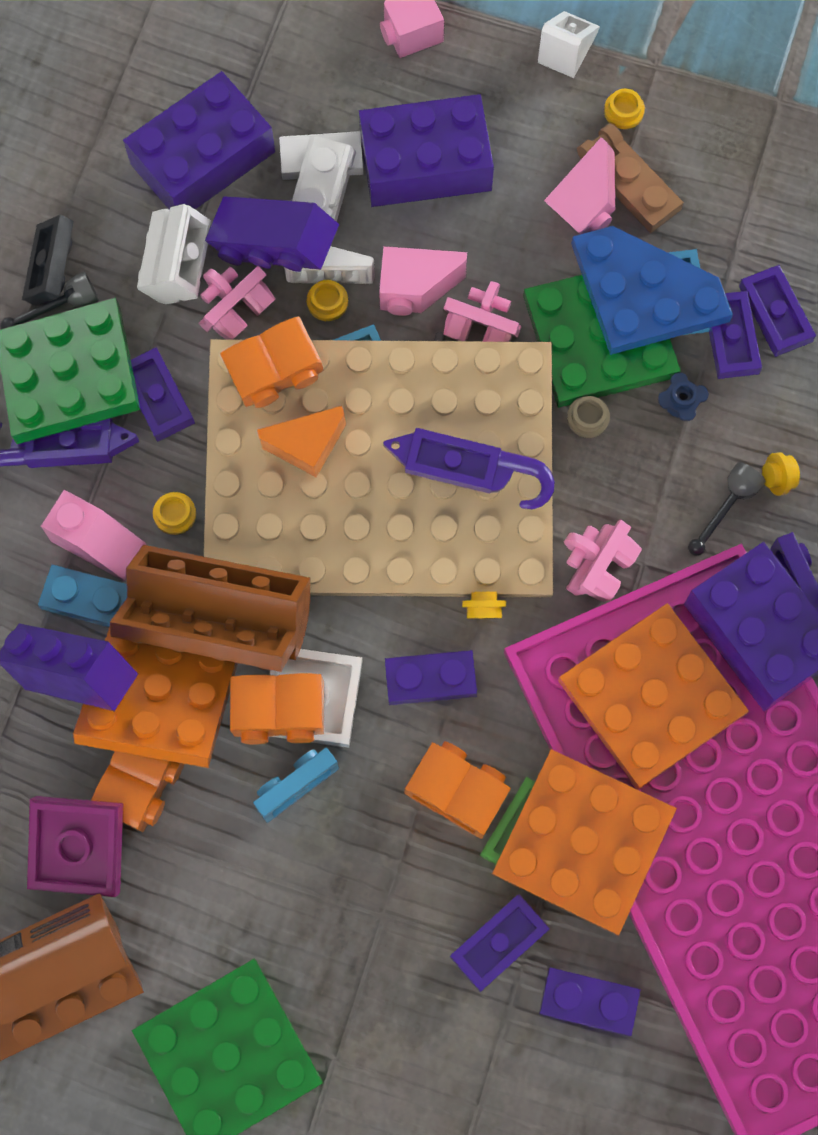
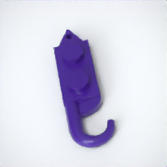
[0,418,139,468]
[383,428,555,510]

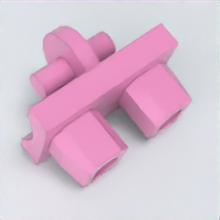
[198,266,275,340]
[443,281,522,342]
[564,520,642,602]

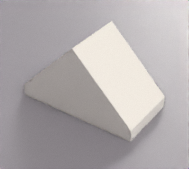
[538,11,600,78]

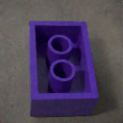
[123,71,275,210]
[359,94,494,207]
[684,542,818,712]

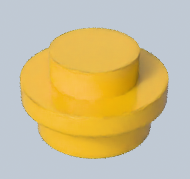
[604,88,645,129]
[307,280,348,321]
[762,452,800,496]
[153,492,197,535]
[462,591,506,618]

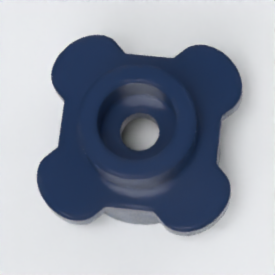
[658,373,709,421]

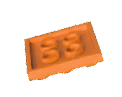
[558,603,749,790]
[73,627,238,768]
[492,749,677,936]

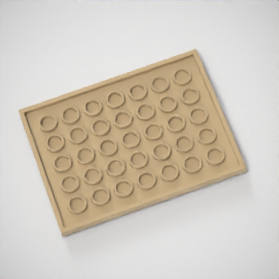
[204,339,553,597]

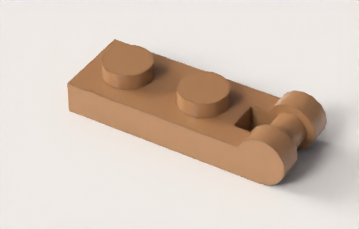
[577,123,684,233]

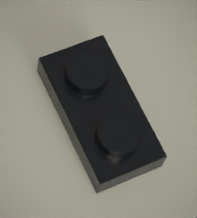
[22,215,74,306]

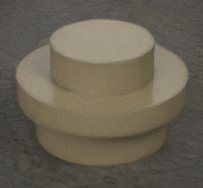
[567,396,610,438]

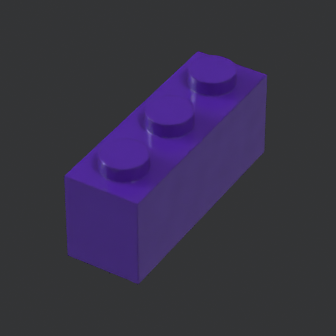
[205,196,339,272]
[0,623,138,711]

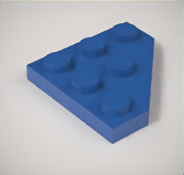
[571,226,733,355]

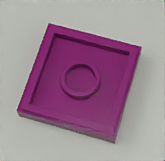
[27,796,123,897]

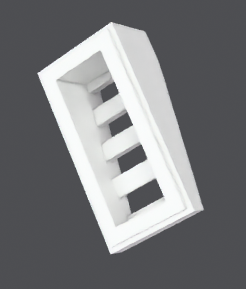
[284,246,375,284]

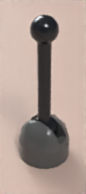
[0,271,100,329]
[688,462,766,556]

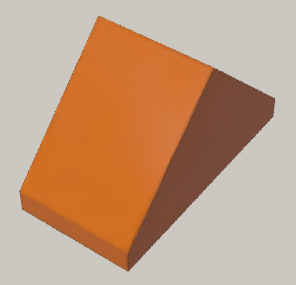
[257,406,346,477]

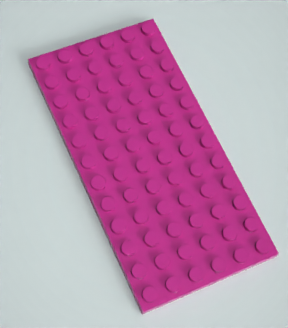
[504,543,818,1135]

